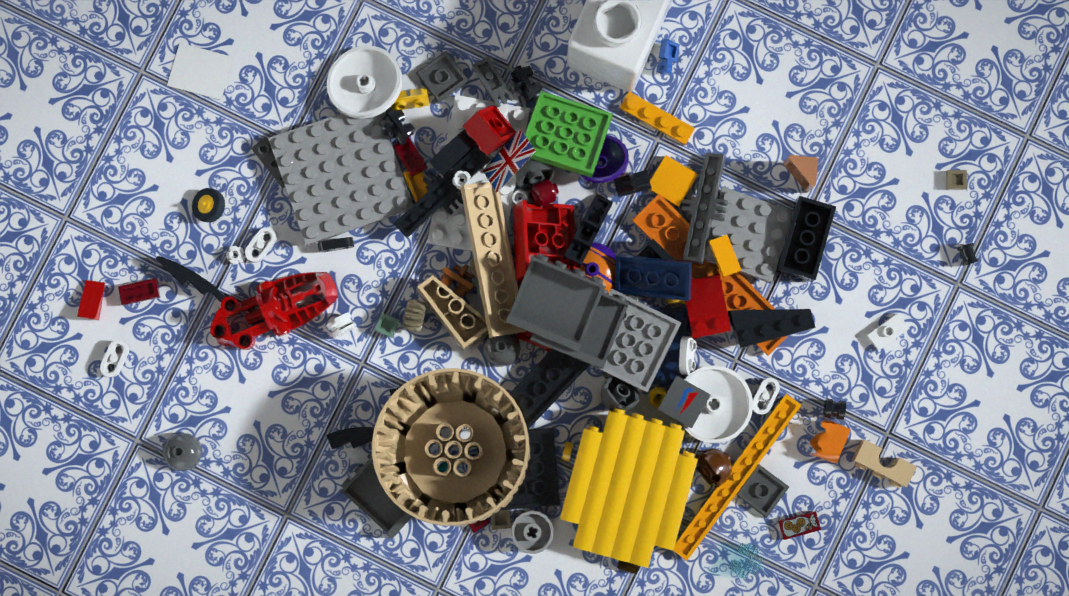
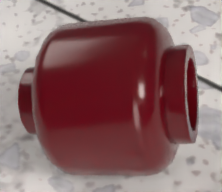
[529,179,559,207]

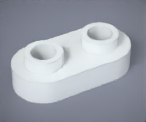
[245,228,277,263]
[679,336,697,375]
[100,340,129,377]
[753,378,780,415]

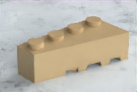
[416,275,488,351]

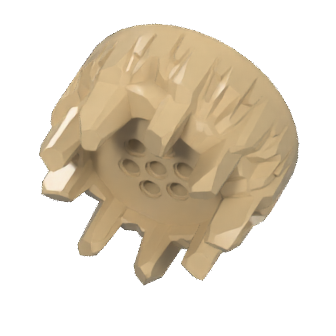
[372,368,530,527]

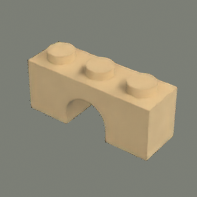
[852,440,917,489]

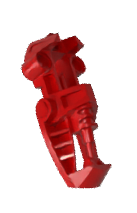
[210,272,338,350]

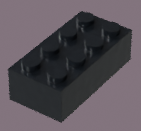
[775,196,836,282]

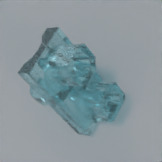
[730,543,765,580]

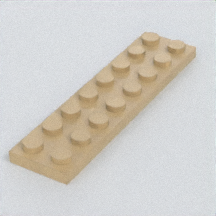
[460,182,526,338]

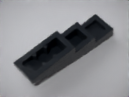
[563,194,613,269]
[156,256,227,302]

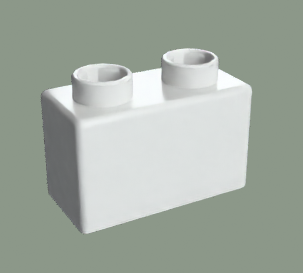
[567,0,673,92]

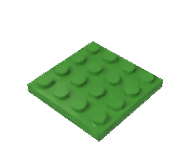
[525,91,613,178]

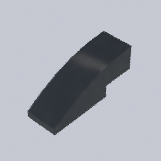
[429,129,478,177]
[326,427,374,449]

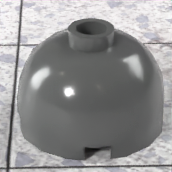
[515,158,555,190]
[482,334,521,367]
[601,375,640,412]
[163,433,203,471]

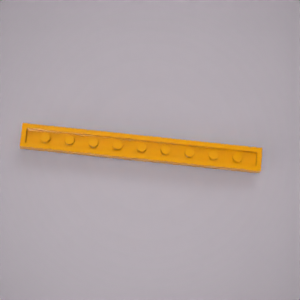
[673,394,802,561]

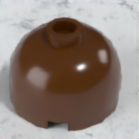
[695,448,732,488]

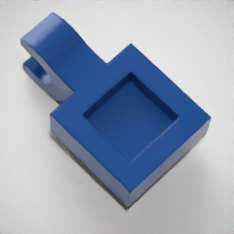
[656,39,680,74]

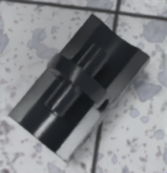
[509,65,542,103]
[380,107,415,146]
[614,170,652,198]

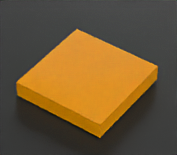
[650,155,699,207]

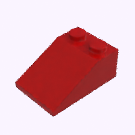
[686,274,731,338]

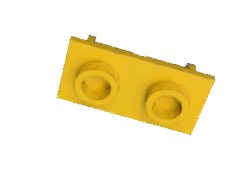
[391,87,430,111]

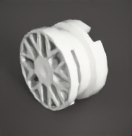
[326,312,357,339]

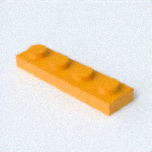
[619,91,695,145]

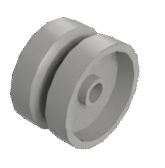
[511,510,554,554]

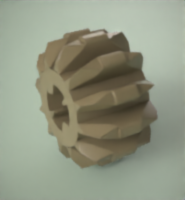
[403,299,426,332]

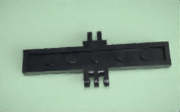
[394,145,491,238]

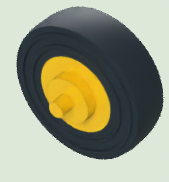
[192,188,225,223]

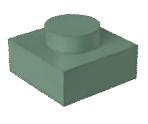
[375,313,400,338]

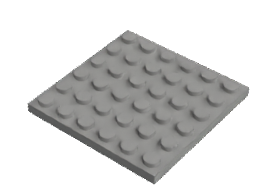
[268,113,413,246]

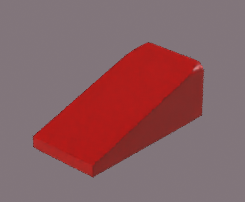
[77,280,105,320]

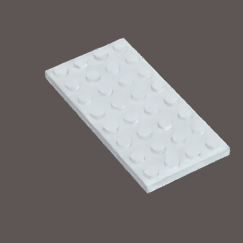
[427,95,530,252]

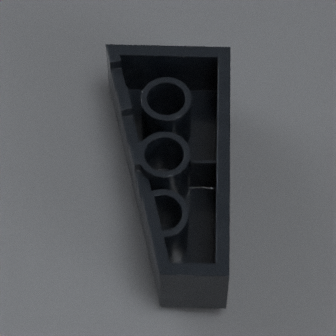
[728,309,816,349]

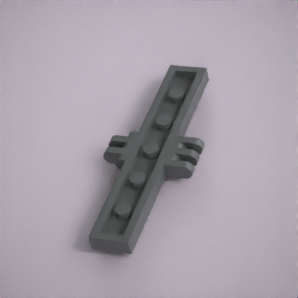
[681,153,728,264]

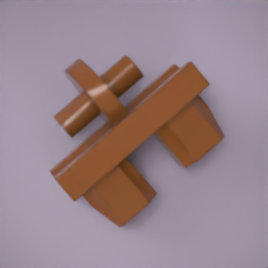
[440,264,474,298]

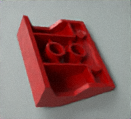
[512,200,577,281]

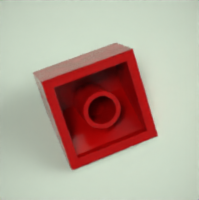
[463,105,517,155]

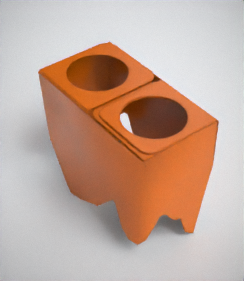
[807,417,851,463]

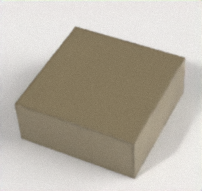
[946,170,967,190]
[491,510,511,530]

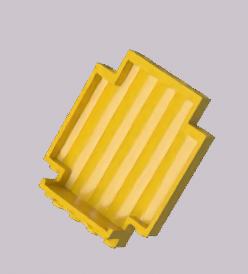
[560,408,698,568]

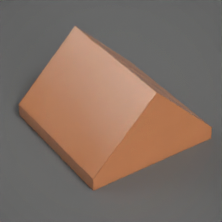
[783,155,818,193]

